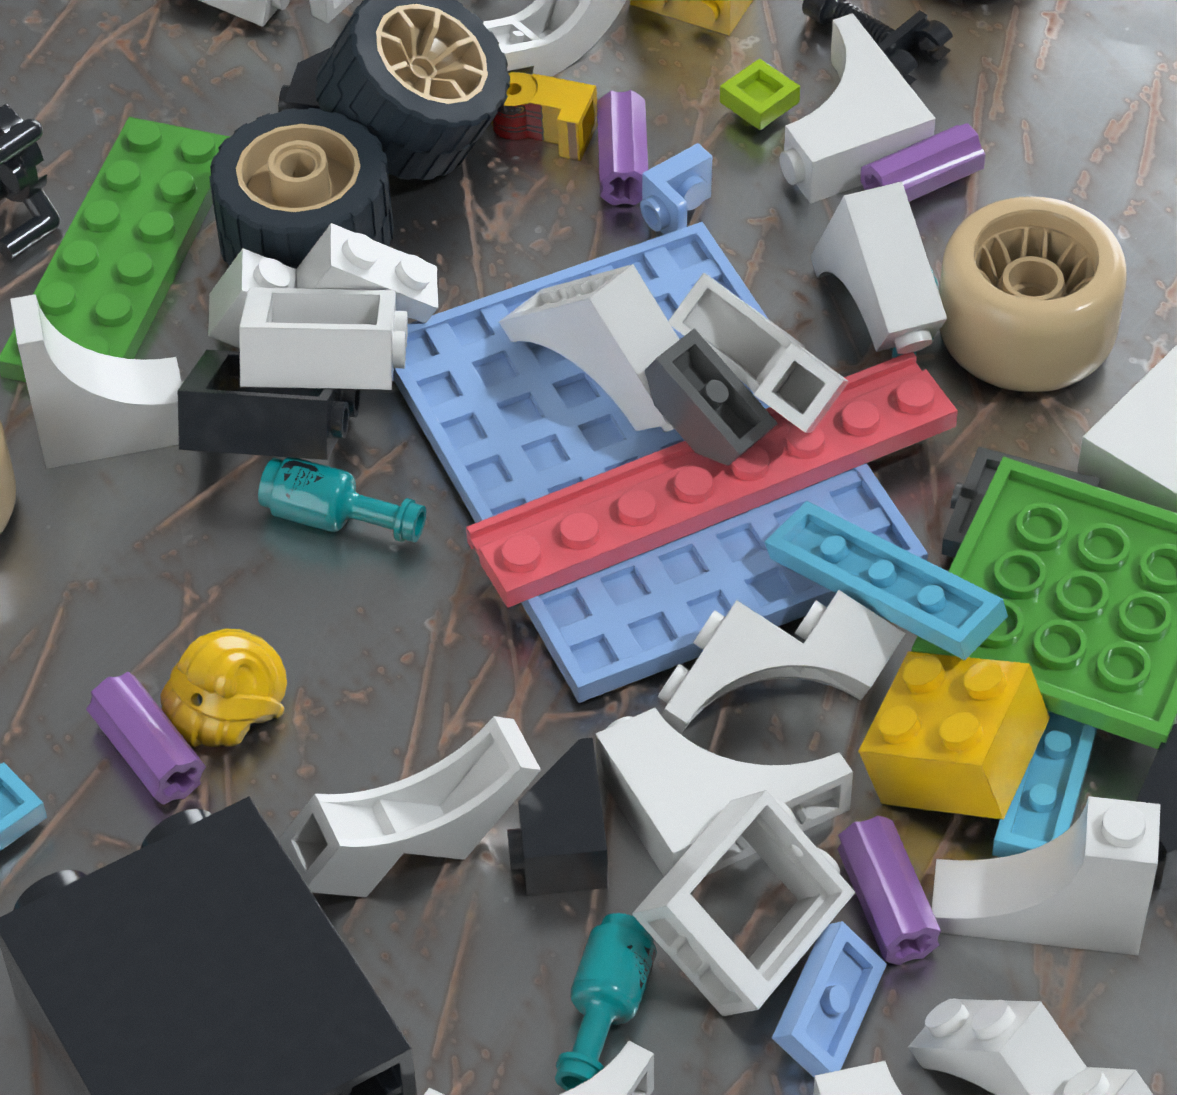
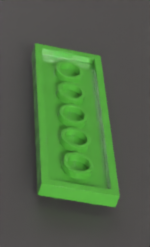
[0,117,230,382]

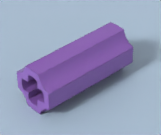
[597,90,648,206]
[860,123,985,202]
[86,672,206,805]
[837,816,941,965]

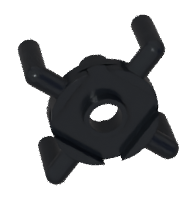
[0,104,61,261]

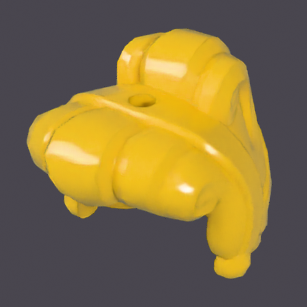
[160,629,287,747]

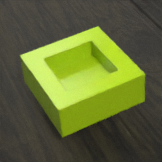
[720,58,800,130]

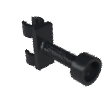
[802,0,953,85]

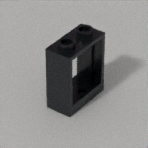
[177,349,361,460]

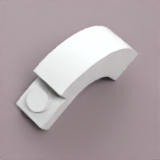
[483,0,626,77]

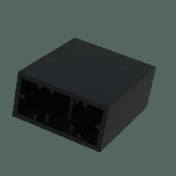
[0,796,417,1095]

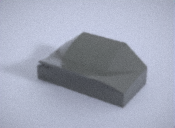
[645,328,778,466]

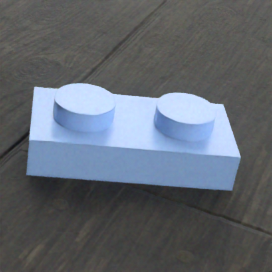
[772,921,887,1077]

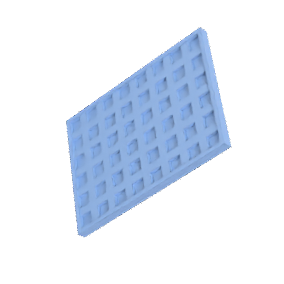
[393,222,928,703]

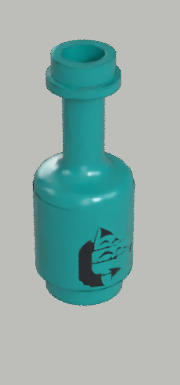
[258,457,427,543]
[555,913,657,1091]

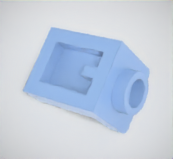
[640,143,713,235]

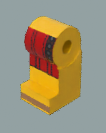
[491,72,598,161]

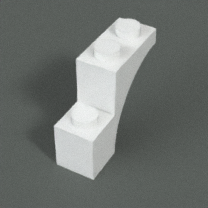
[208,223,438,348]
[669,273,849,433]
[658,590,906,734]
[279,716,541,897]
[908,998,1153,1095]

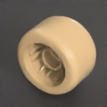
[939,197,1127,392]

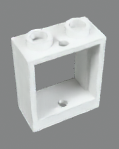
[239,287,408,390]
[632,790,855,1016]

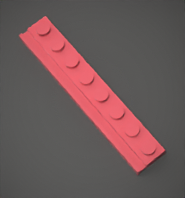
[466,352,958,608]

